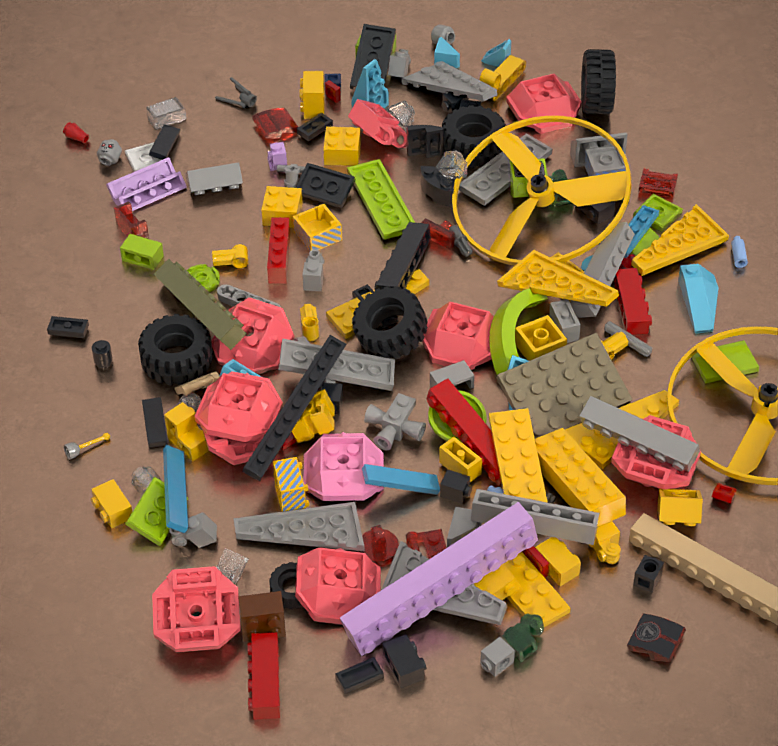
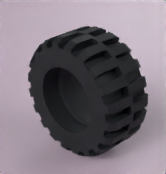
[581,49,616,114]
[442,105,506,168]
[352,286,428,359]
[138,314,213,385]

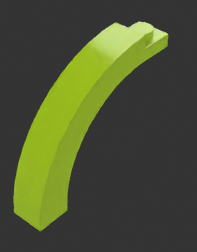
[489,288,548,375]

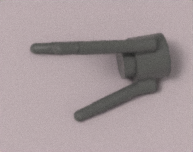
[215,77,257,108]

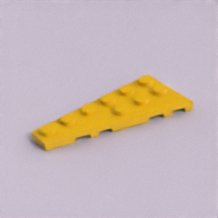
[631,204,729,276]
[497,250,619,307]
[565,390,679,469]

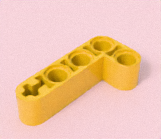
[479,55,526,101]

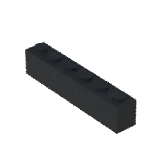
[374,222,431,290]

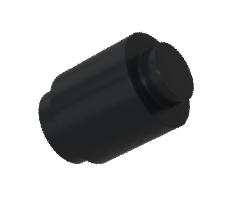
[91,340,113,368]

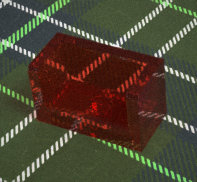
[114,201,149,238]

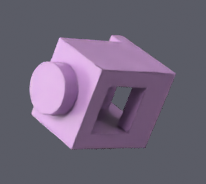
[267,142,287,171]

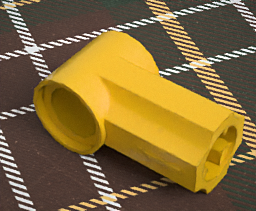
[212,244,248,268]
[300,304,319,341]
[601,332,629,360]

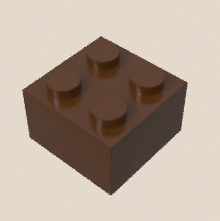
[238,591,286,642]

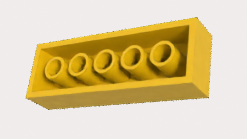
[535,428,626,526]

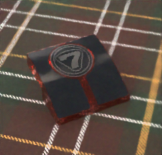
[627,613,686,662]

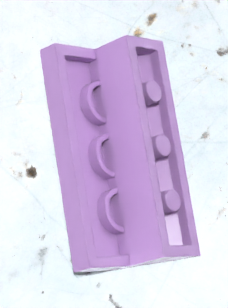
[106,157,187,214]

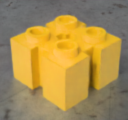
[292,389,335,443]

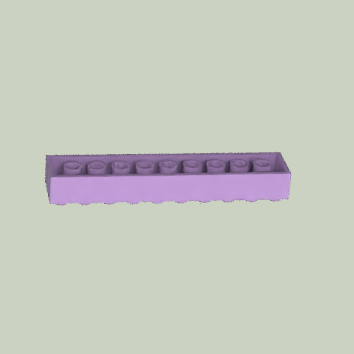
[340,502,538,656]

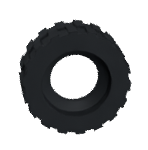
[269,562,303,609]

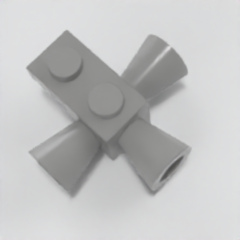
[364,393,426,450]

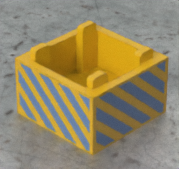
[293,204,342,251]
[273,457,309,512]

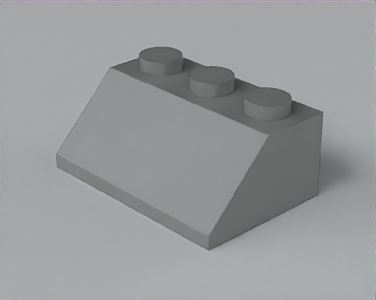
[570,132,628,167]
[185,162,243,195]

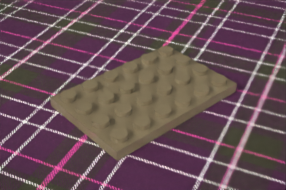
[496,333,633,438]

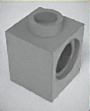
[480,637,515,677]

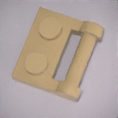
[175,372,220,397]

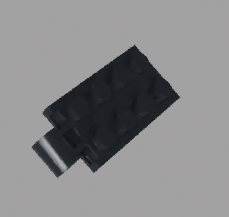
[350,24,396,89]

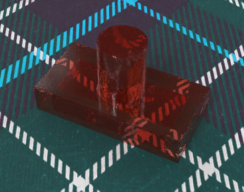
[421,218,455,250]

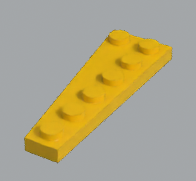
[326,269,429,339]

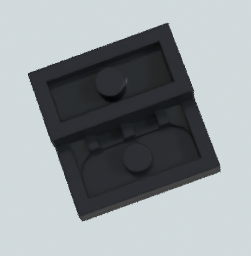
[407,125,444,158]

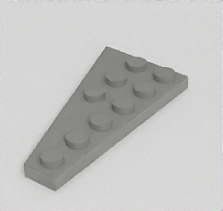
[401,61,497,101]
[234,502,365,551]
[381,541,507,625]

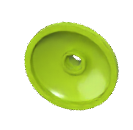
[428,390,487,443]

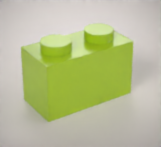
[120,234,164,270]

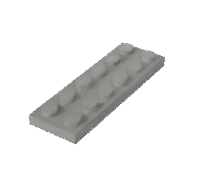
[458,133,552,206]
[278,339,395,391]

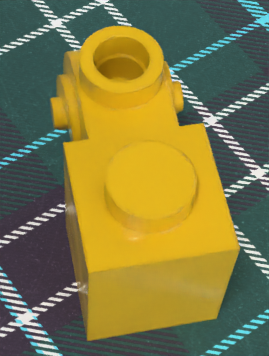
[588,521,621,564]

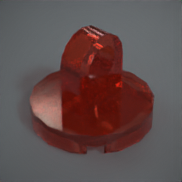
[359,525,399,566]

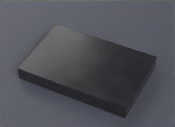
[295,163,356,209]

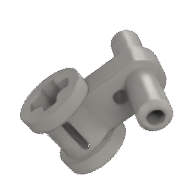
[277,164,305,188]

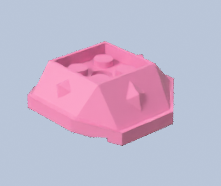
[303,432,384,501]

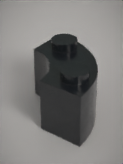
[421,166,455,207]

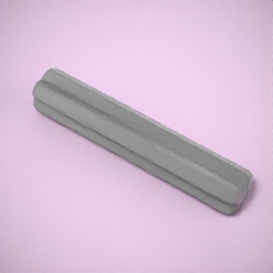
[604,321,653,357]

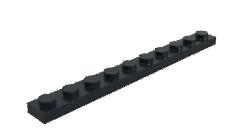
[242,335,346,482]

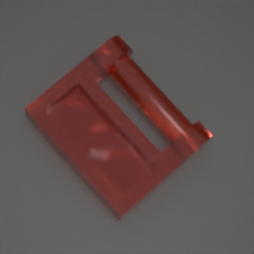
[638,168,678,197]
[405,529,447,559]

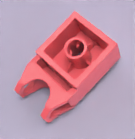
[348,99,407,148]

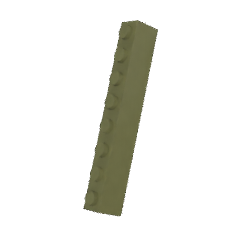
[154,259,247,350]

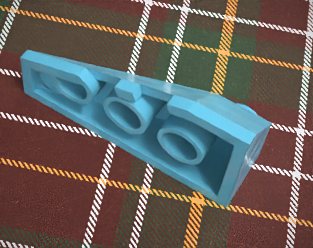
[351,59,389,108]
[678,264,719,334]

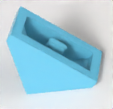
[434,37,460,68]
[481,39,511,67]

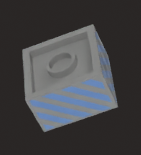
[584,146,626,177]

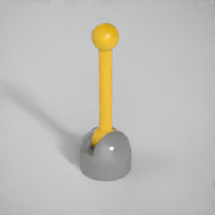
[63,433,110,460]

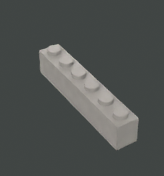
[570,222,635,318]
[580,396,700,472]
[471,489,599,545]

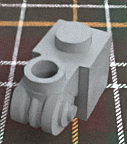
[388,49,411,78]
[303,250,324,291]
[170,512,217,548]

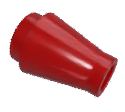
[63,122,89,144]

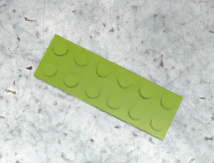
[347,159,415,240]

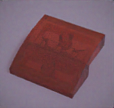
[252,108,298,138]

